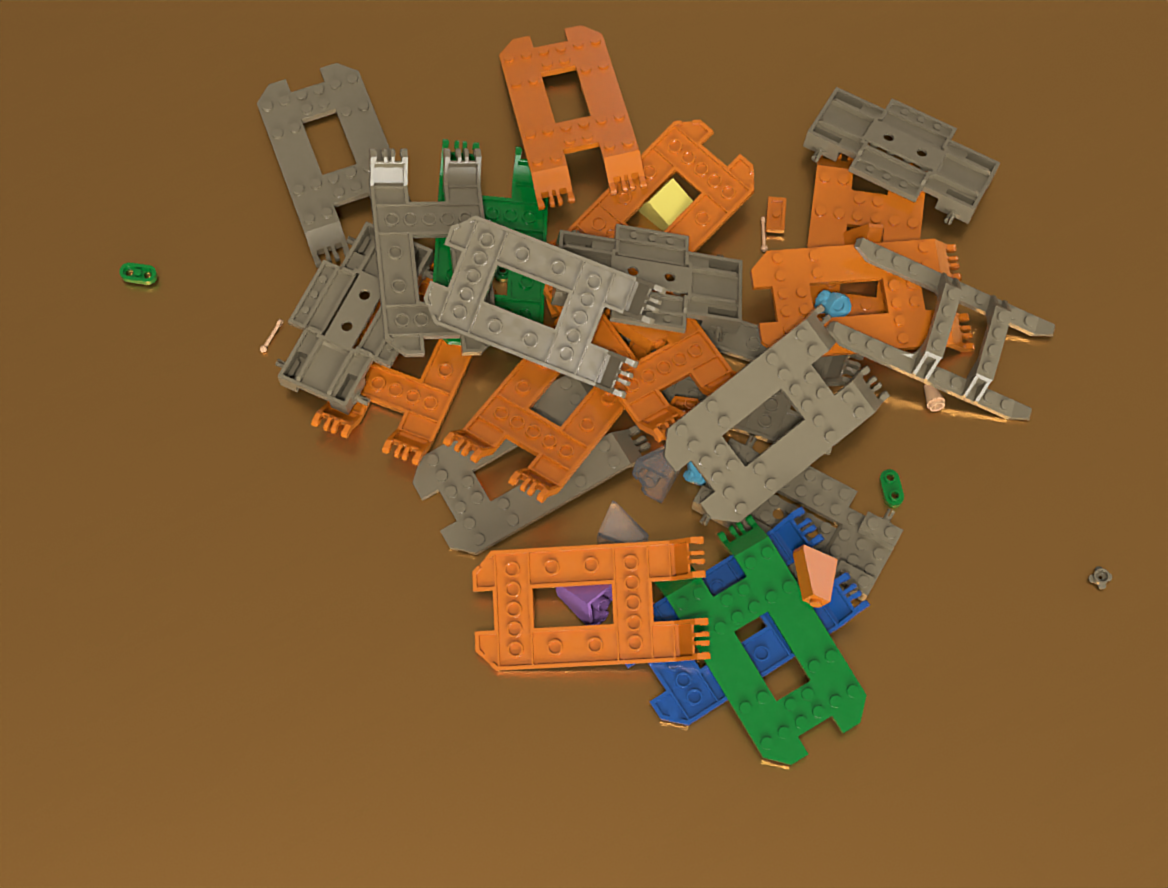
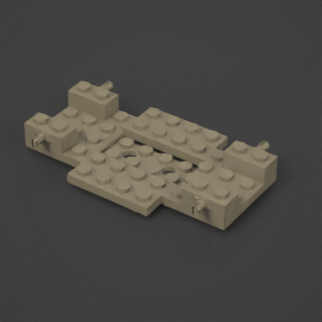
[803,87,1000,224]
[275,221,434,415]
[551,224,742,342]
[692,435,903,601]

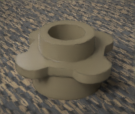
[1088,566,1112,589]

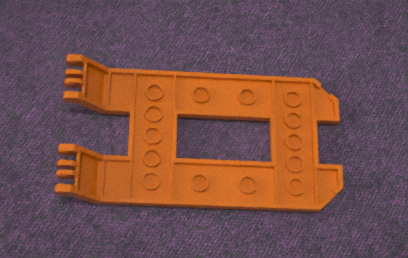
[499,25,647,210]
[548,119,754,318]
[807,153,926,318]
[543,235,737,443]
[750,239,975,357]
[311,261,498,465]
[443,316,651,503]
[472,536,711,671]

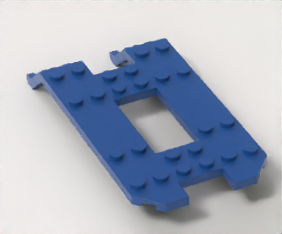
[625,506,870,726]

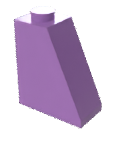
[555,584,612,625]

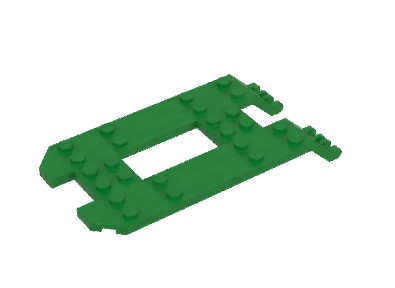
[433,139,548,345]
[654,515,867,765]

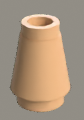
[924,384,945,411]

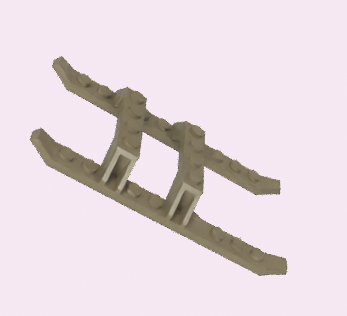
[827,238,1055,420]

